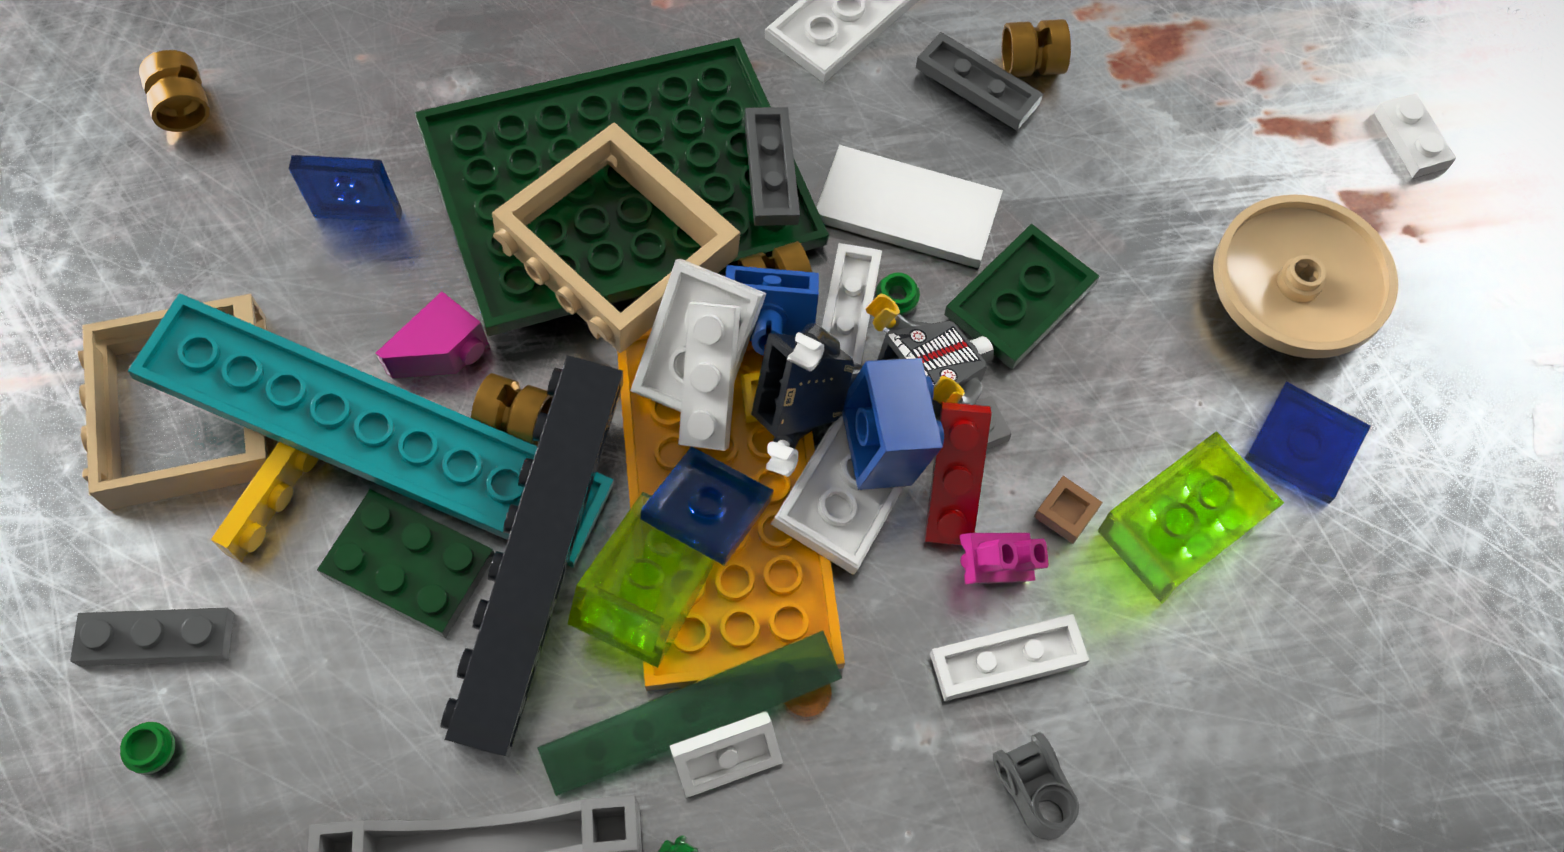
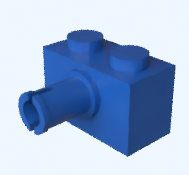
[726,265,819,355]

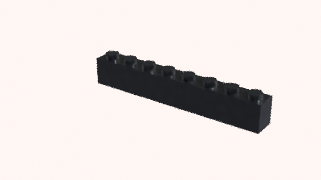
[440,355,623,757]

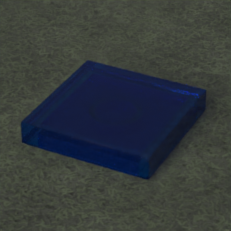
[288,155,402,222]
[1244,381,1371,504]
[640,447,774,566]

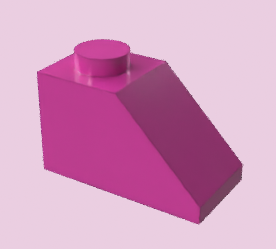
[375,291,489,379]

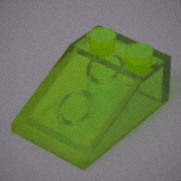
[567,492,729,668]

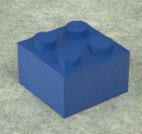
[842,358,944,490]

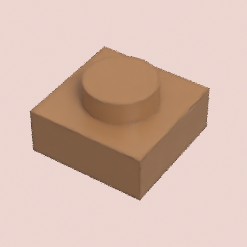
[1034,476,1103,544]

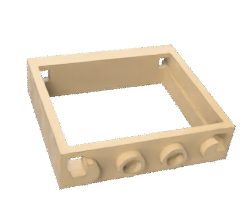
[492,123,740,353]
[78,294,278,510]

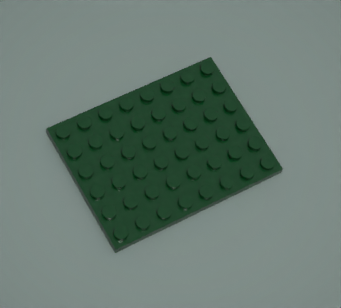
[414,38,829,337]

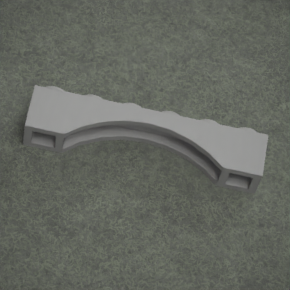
[308,794,642,852]

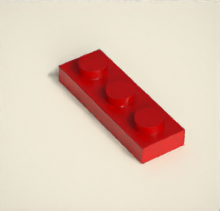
[925,402,992,545]

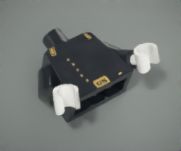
[751,323,862,477]

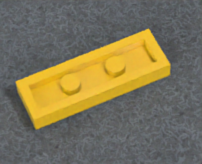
[210,442,318,562]

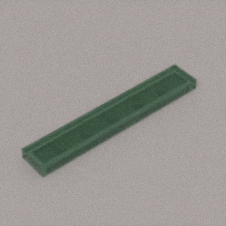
[537,630,842,796]

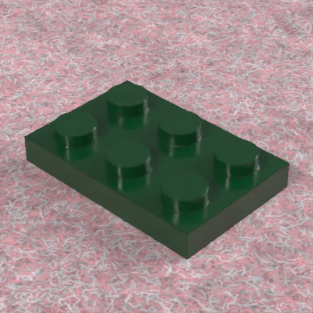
[944,223,1100,370]
[317,489,495,638]

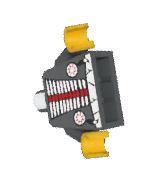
[865,293,994,418]

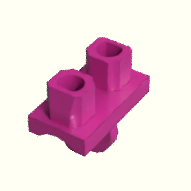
[960,533,1049,584]

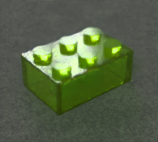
[1098,431,1284,604]

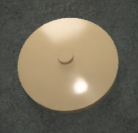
[1213,194,1398,358]

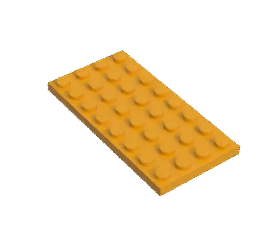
[617,328,845,691]

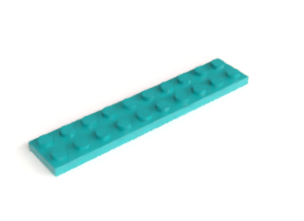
[128,293,614,568]

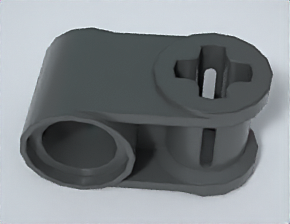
[993,732,1079,840]

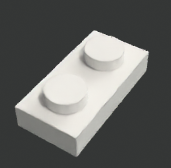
[1374,93,1457,178]
[670,711,783,798]

